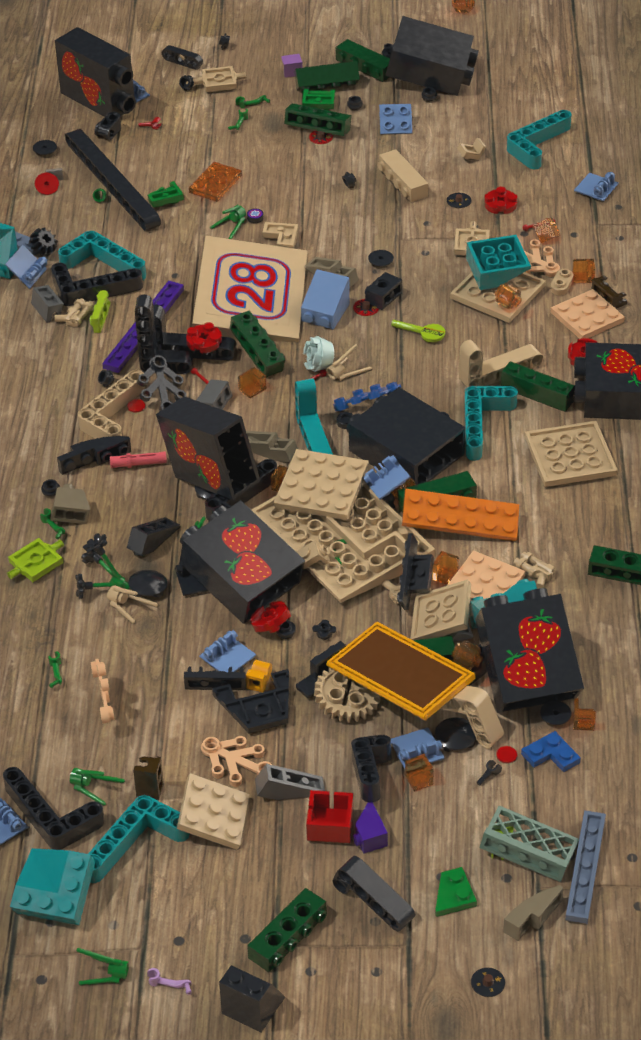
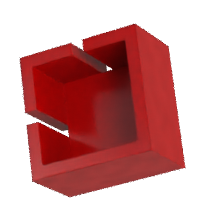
[306,790,354,843]

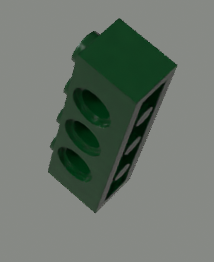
[284,103,352,136]
[588,545,641,585]
[247,888,327,973]

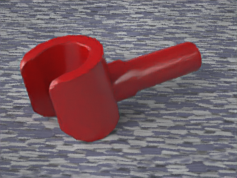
[138,117,162,130]

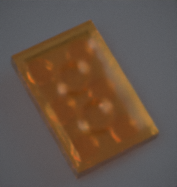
[189,162,242,202]

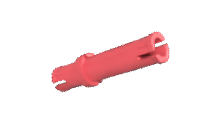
[110,451,167,468]

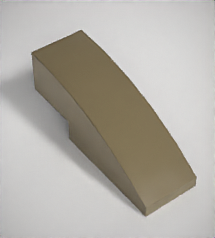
[305,257,359,288]
[246,431,298,462]
[503,885,564,941]

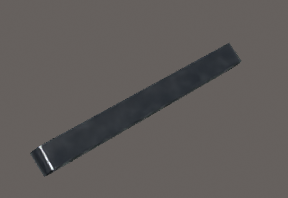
[65,128,161,231]

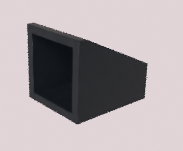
[219,965,285,1033]

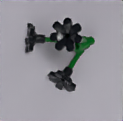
[75,533,129,599]

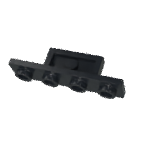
[397,533,434,610]
[296,641,346,698]

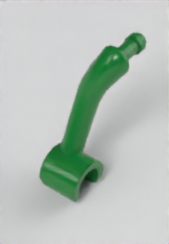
[235,95,270,108]
[228,109,248,130]
[40,508,65,539]
[48,651,62,688]

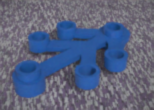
[333,382,402,411]

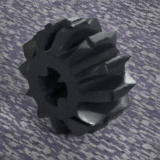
[28,227,58,257]

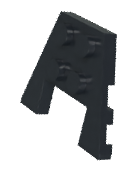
[212,669,289,734]

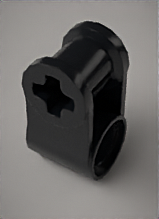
[94,112,122,140]

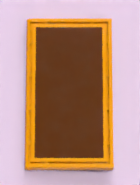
[326,622,476,721]

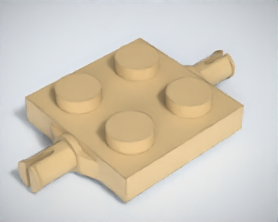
[193,66,246,92]
[454,221,490,256]

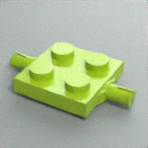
[7,538,64,582]

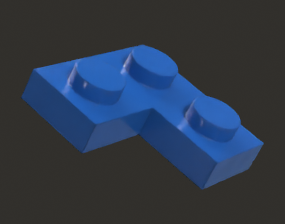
[521,731,581,772]

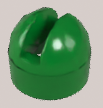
[93,188,107,202]

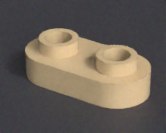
[551,269,573,296]

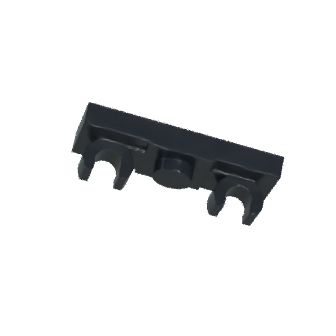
[184,666,246,690]

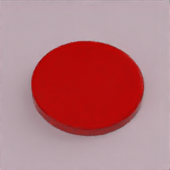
[127,399,145,413]
[496,746,517,763]

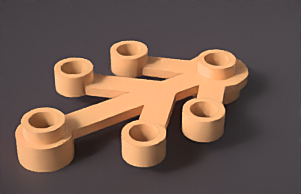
[524,239,560,277]
[91,659,114,724]
[201,736,272,787]

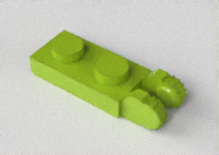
[89,290,110,333]

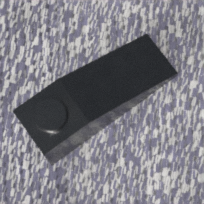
[127,517,180,556]

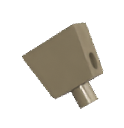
[51,484,90,524]

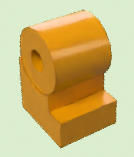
[246,660,272,693]

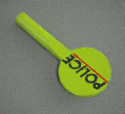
[391,320,445,342]

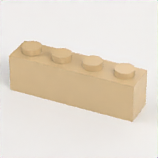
[378,149,428,202]

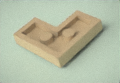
[263,222,298,248]

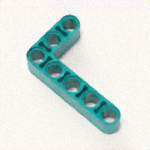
[507,110,572,170]
[58,230,146,281]
[295,378,333,455]
[464,386,518,461]
[88,795,190,883]

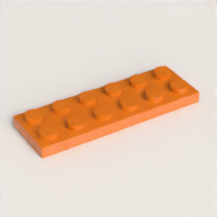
[402,489,519,541]

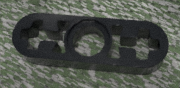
[161,45,203,70]

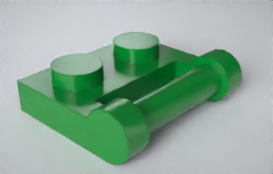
[302,89,335,110]

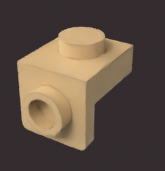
[457,138,486,160]
[296,540,329,570]

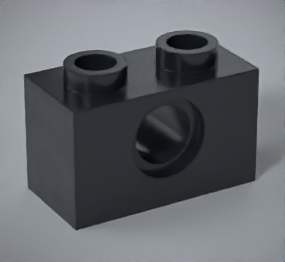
[365,272,402,310]

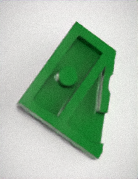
[147,181,184,207]
[435,867,477,917]

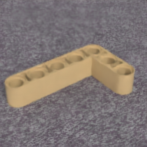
[459,340,544,387]
[78,370,145,439]
[440,686,504,749]

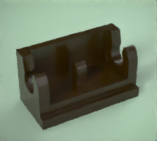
[591,275,627,309]
[133,756,164,800]

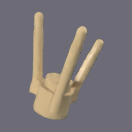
[326,344,372,381]
[107,585,158,624]

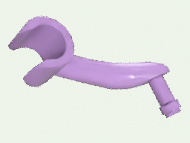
[147,968,192,995]

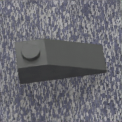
[255,764,325,800]

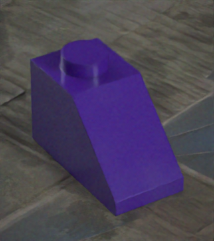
[353,802,388,854]

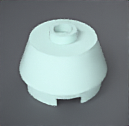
[303,336,335,372]

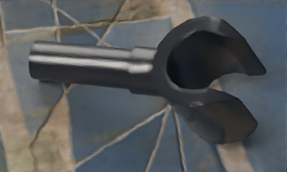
[476,760,502,786]

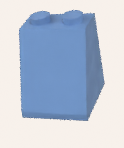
[301,269,350,329]

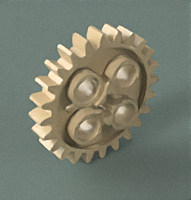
[314,667,381,723]

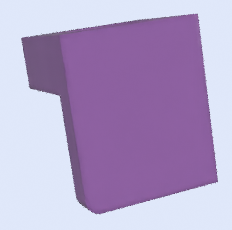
[281,54,303,77]

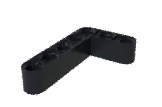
[51,262,143,306]
[135,294,193,374]
[153,305,237,361]
[205,459,278,521]
[3,767,105,850]

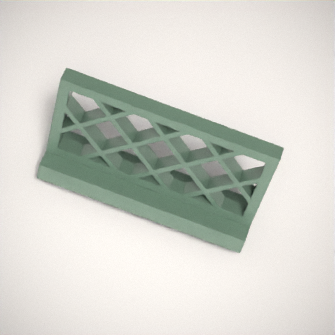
[479,806,579,882]

